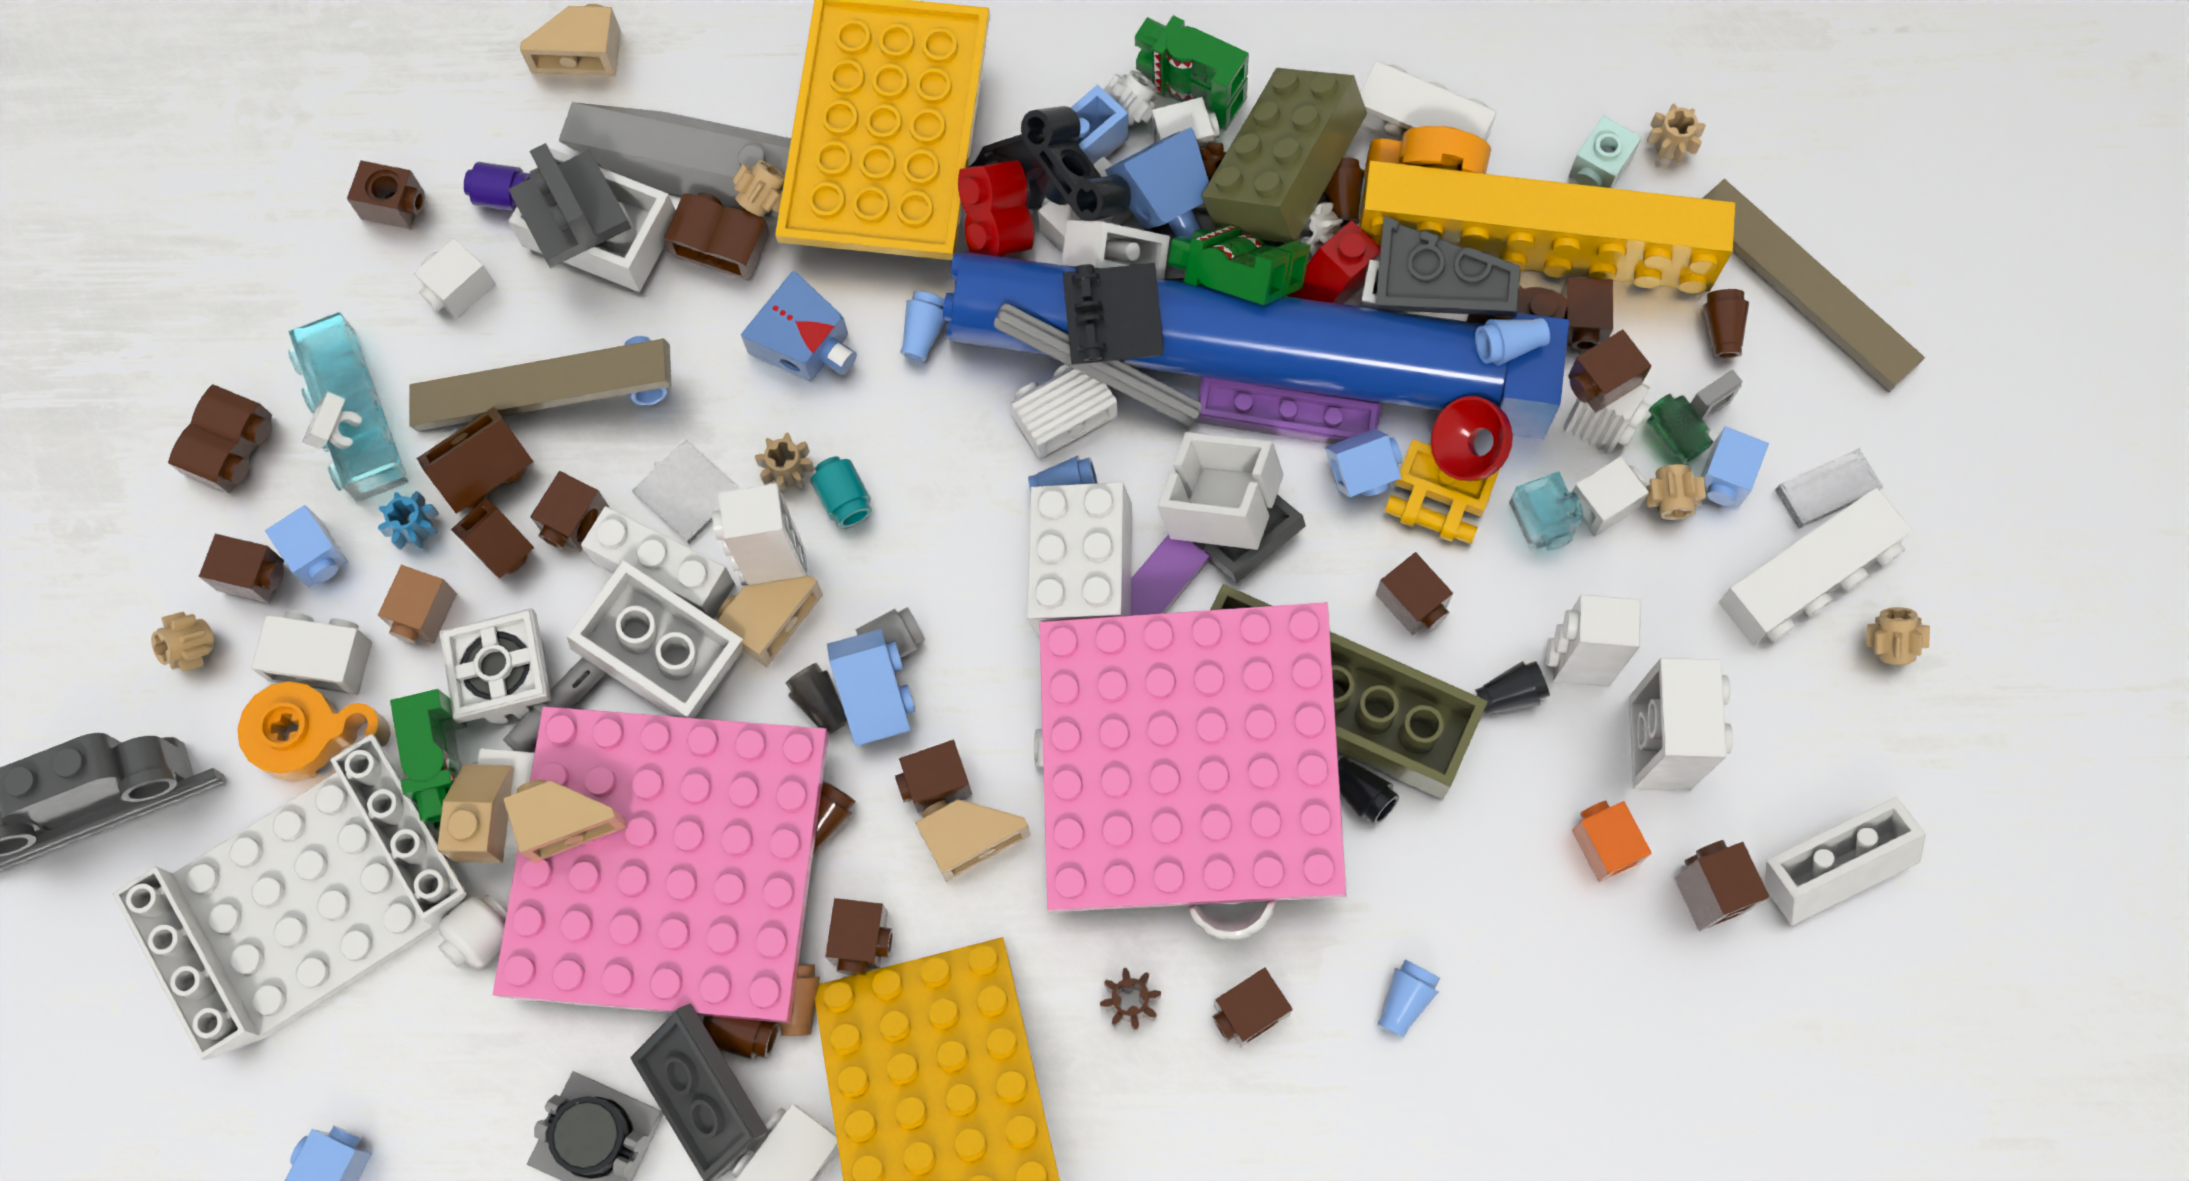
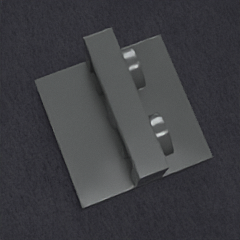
[508,143,631,268]

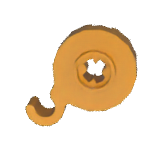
[1364,126,1491,180]
[237,681,391,782]

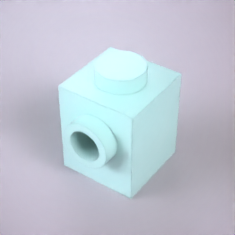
[1569,115,1642,188]

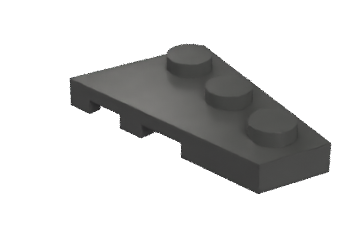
[1376,216,1521,316]

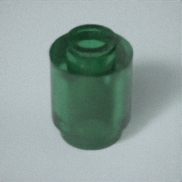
[1646,394,1714,464]

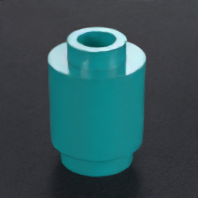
[810,456,872,528]

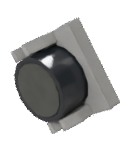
[527,1071,663,1181]

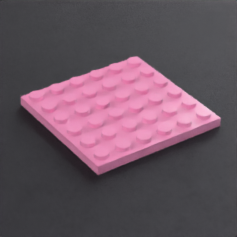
[1039,602,1347,912]
[492,706,829,1023]

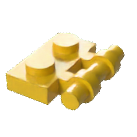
[1384,439,1499,544]

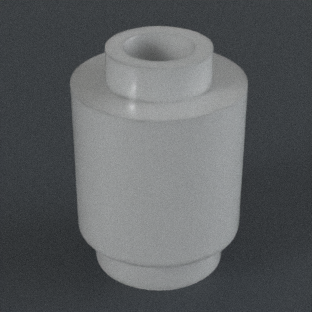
[855,607,925,658]

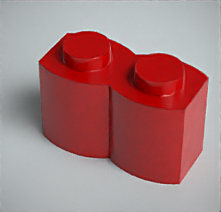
[958,160,1034,256]

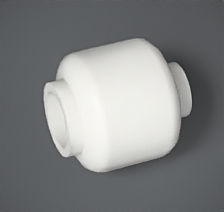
[438,895,507,969]

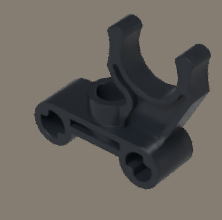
[968,106,1131,221]

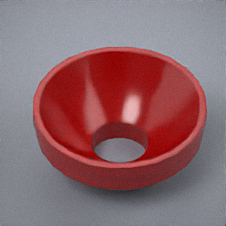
[1431,396,1513,482]

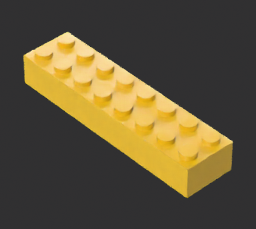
[1358,161,1735,294]

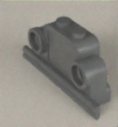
[0,733,226,871]

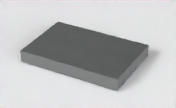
[630,1003,769,1181]

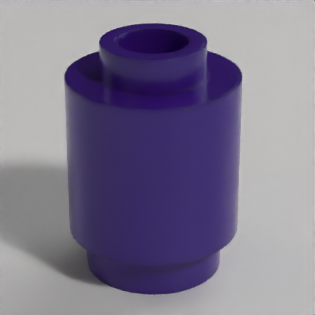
[464,162,532,211]

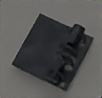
[1063,263,1164,365]

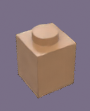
[378,565,457,644]

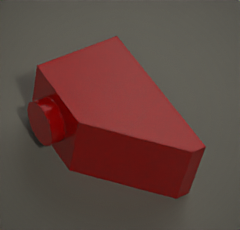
[1287,220,1381,304]

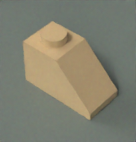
[520,4,621,75]
[717,576,823,667]
[437,764,514,863]
[503,780,627,863]
[915,799,1030,882]

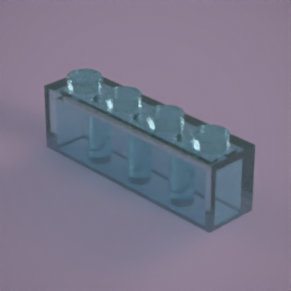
[288,312,409,502]

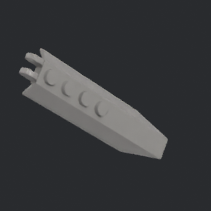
[559,102,791,218]

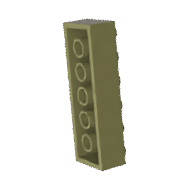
[1210,584,1488,800]

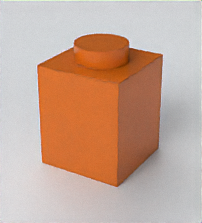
[1572,800,1652,882]

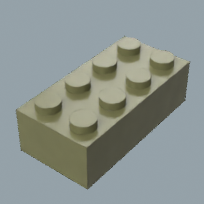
[1201,68,1367,243]

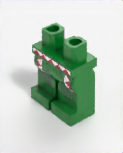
[1135,15,1249,131]
[1168,225,1311,305]
[390,689,467,831]

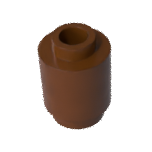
[703,1016,779,1060]

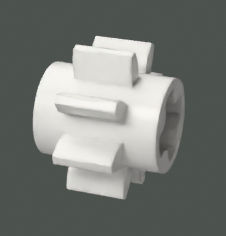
[1104,70,1159,126]
[1297,202,1343,256]

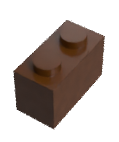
[416,407,534,514]
[1674,840,1769,931]

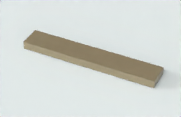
[1702,178,1925,392]
[409,338,672,431]

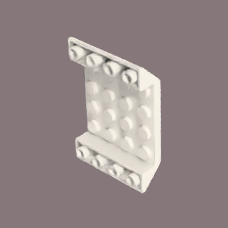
[112,734,467,1060]

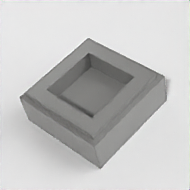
[1686,369,1743,423]

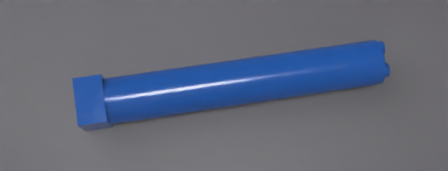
[943,252,1569,439]

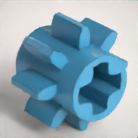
[378,491,439,550]

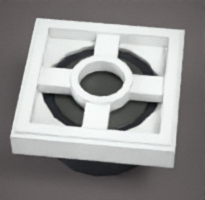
[439,608,551,724]

